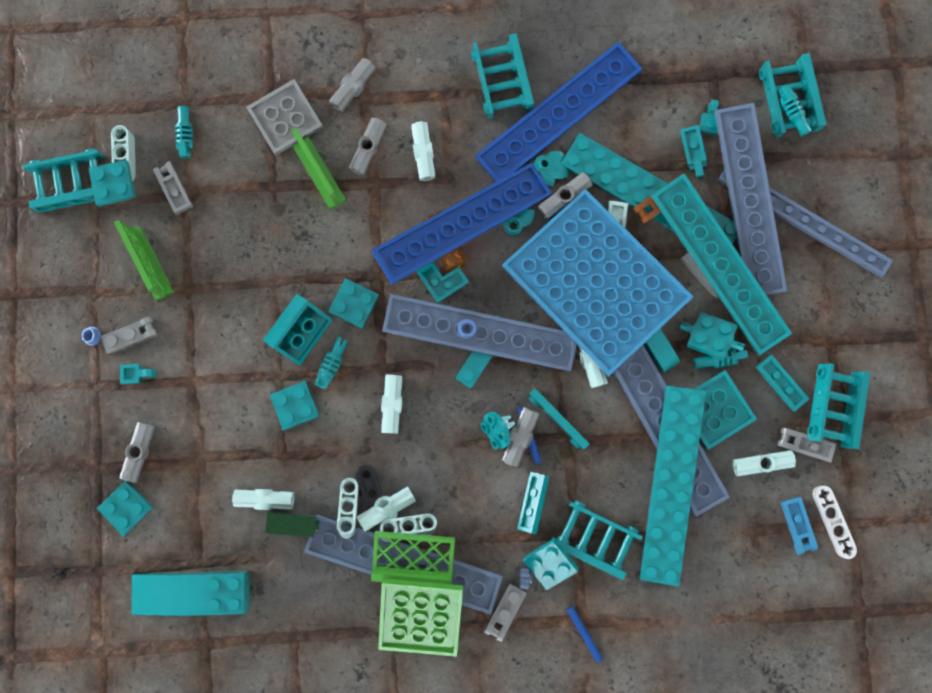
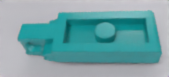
[680,125,707,179]

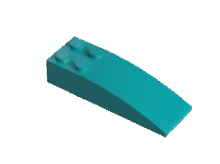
[132,570,250,616]

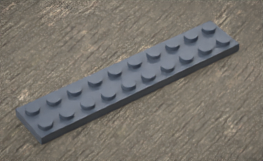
[715,103,787,295]
[382,294,577,372]
[614,345,730,516]
[304,514,503,615]

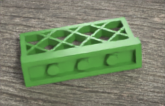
[291,127,346,210]
[114,220,174,301]
[371,531,455,584]

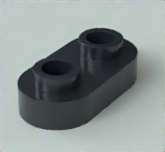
[356,465,383,503]

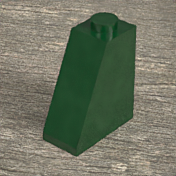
[265,512,319,537]

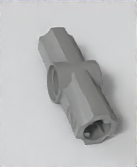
[329,58,376,112]
[348,118,387,176]
[538,172,593,220]
[502,407,540,467]
[119,422,155,483]

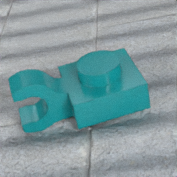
[699,99,719,136]
[120,364,157,384]

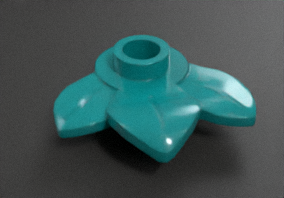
[534,151,569,187]
[502,209,534,236]

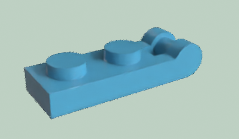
[780,496,818,555]

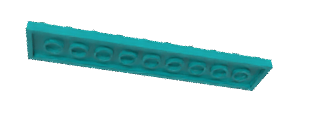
[561,133,736,244]
[651,174,792,355]
[639,385,706,587]

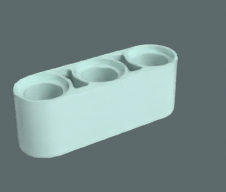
[111,125,136,181]
[337,478,359,538]
[380,514,437,542]

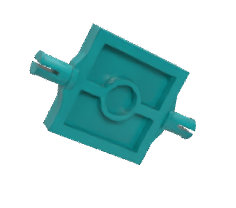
[679,312,745,361]

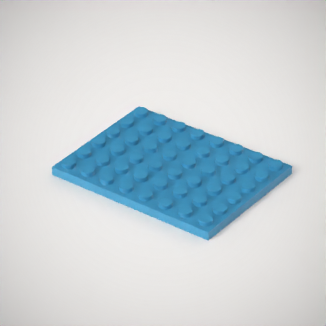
[502,189,693,377]

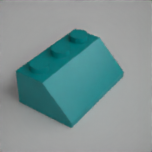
[263,294,333,366]

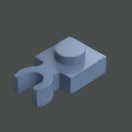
[519,566,532,589]

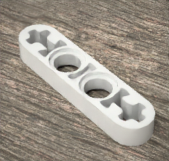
[812,485,857,559]

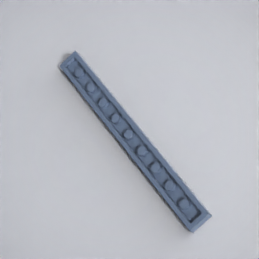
[717,169,893,278]

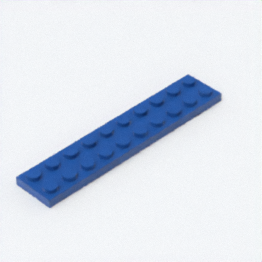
[475,41,642,182]
[371,163,552,285]

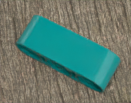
[644,329,680,373]

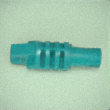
[778,84,812,137]
[175,106,193,159]
[315,337,348,389]
[693,348,748,369]

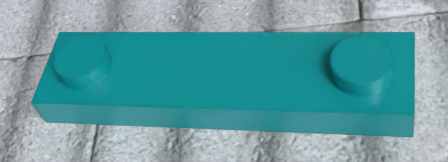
[455,315,499,389]
[528,388,589,450]

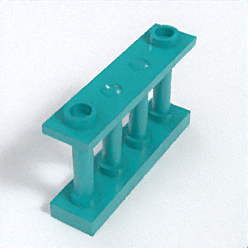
[470,33,534,120]
[759,53,827,139]
[22,149,105,213]
[807,363,870,450]
[551,500,643,580]

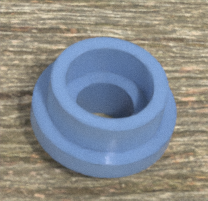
[457,319,477,339]
[82,327,101,346]

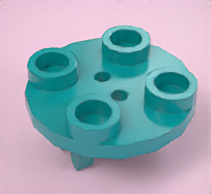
[480,411,515,450]

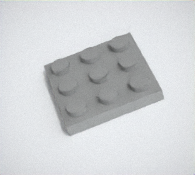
[246,79,324,156]

